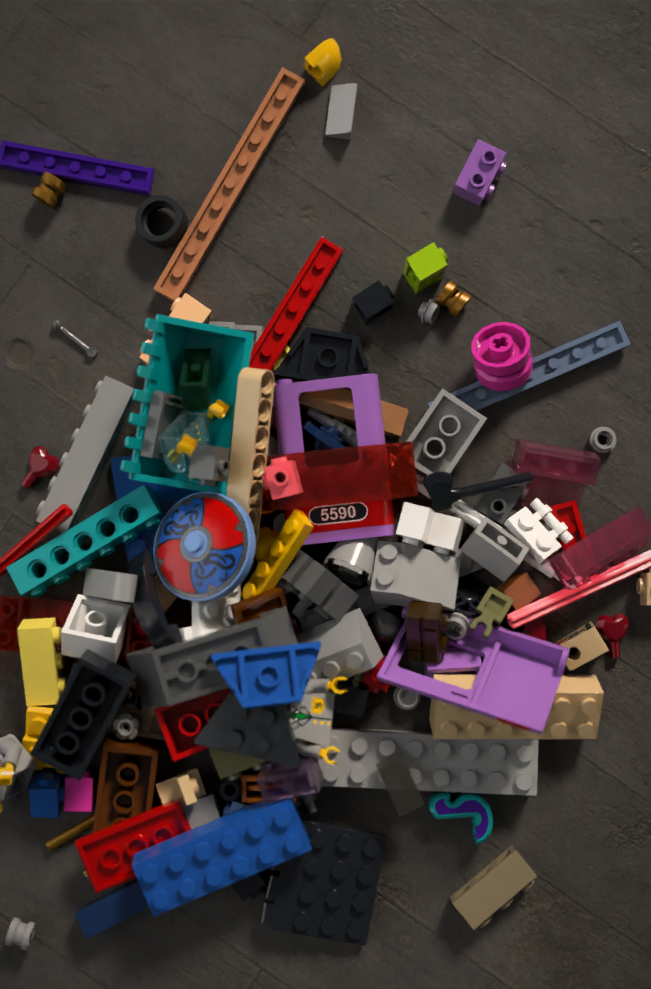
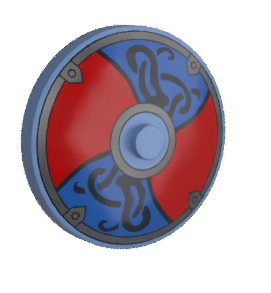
[153,491,256,602]

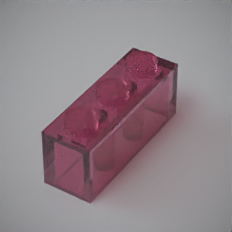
[511,438,601,486]

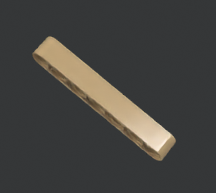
[226,367,275,555]

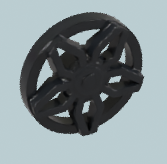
[450,575,489,619]

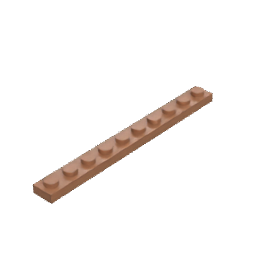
[153,67,305,302]

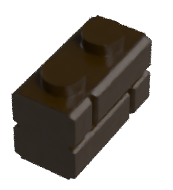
[405,600,449,664]

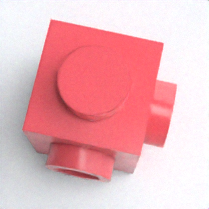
[262,456,303,500]

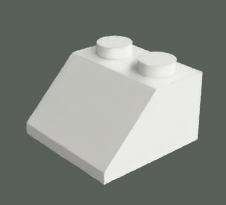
[61,594,131,663]

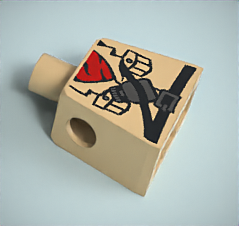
[554,621,609,671]

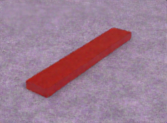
[249,236,344,371]

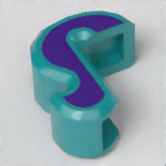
[428,791,493,844]

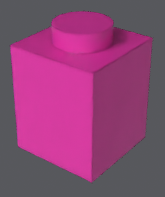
[64,770,98,812]

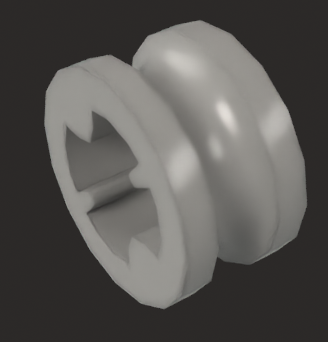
[444,612,470,640]

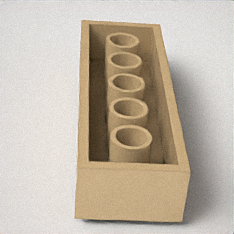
[429,674,604,739]

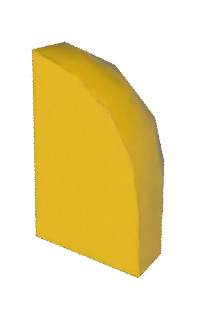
[305,38,342,87]

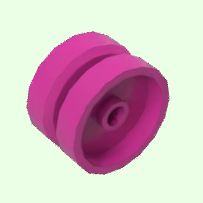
[471,322,533,391]

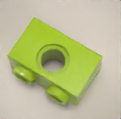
[403,242,448,294]

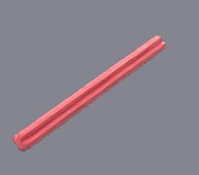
[506,550,651,629]

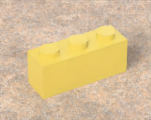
[17,618,67,706]

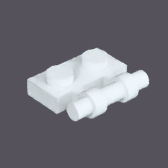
[504,498,574,564]

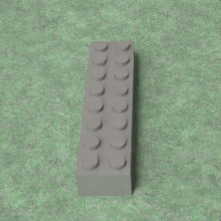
[316,727,538,796]

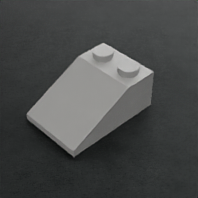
[396,388,487,477]
[370,541,461,611]

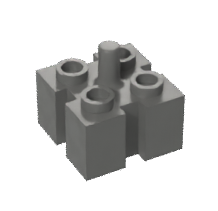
[282,549,359,622]

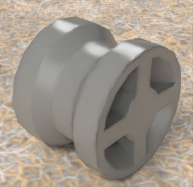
[5,917,36,951]

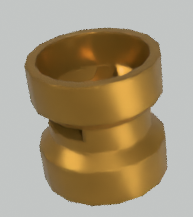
[31,171,67,209]
[435,281,472,317]

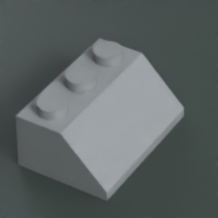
[295,608,384,681]

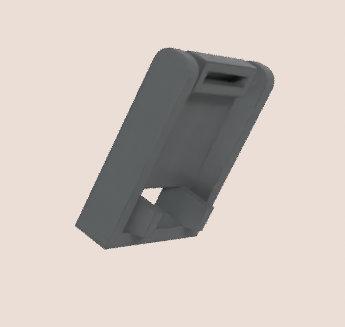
[140,391,192,464]

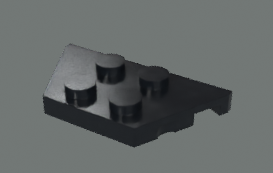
[274,327,370,389]
[194,692,302,768]

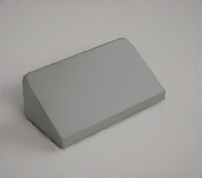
[325,83,357,140]

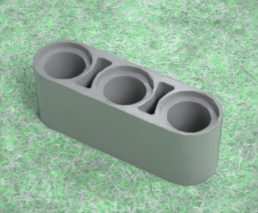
[82,568,138,603]

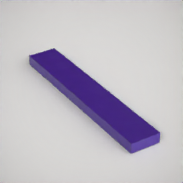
[0,140,155,196]

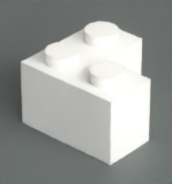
[396,502,465,556]

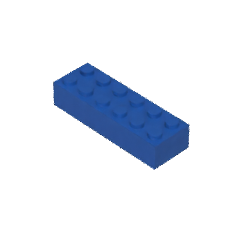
[132,789,312,916]

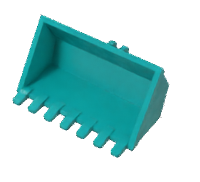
[120,314,254,495]

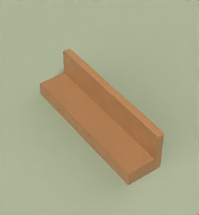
[299,388,408,440]

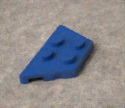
[211,641,321,710]

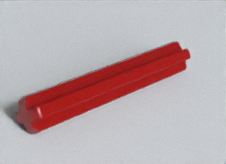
[0,504,73,576]

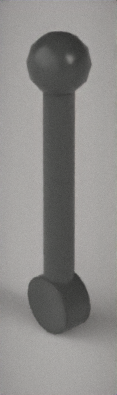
[52,320,98,358]

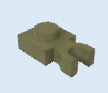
[469,586,514,639]

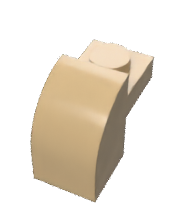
[155,768,207,805]

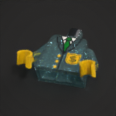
[158,400,230,481]

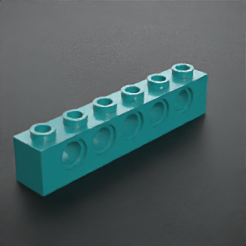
[6,485,166,598]

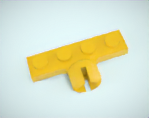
[241,509,314,600]

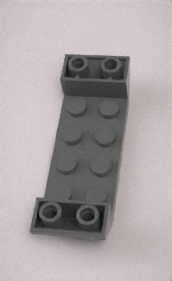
[126,606,298,707]

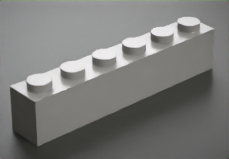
[36,375,135,533]

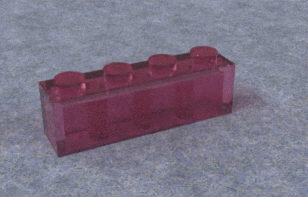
[548,506,651,588]

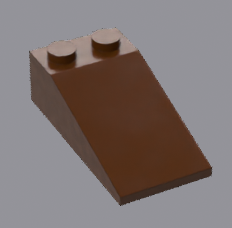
[92,737,160,833]

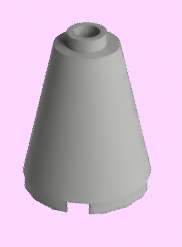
[322,537,381,587]

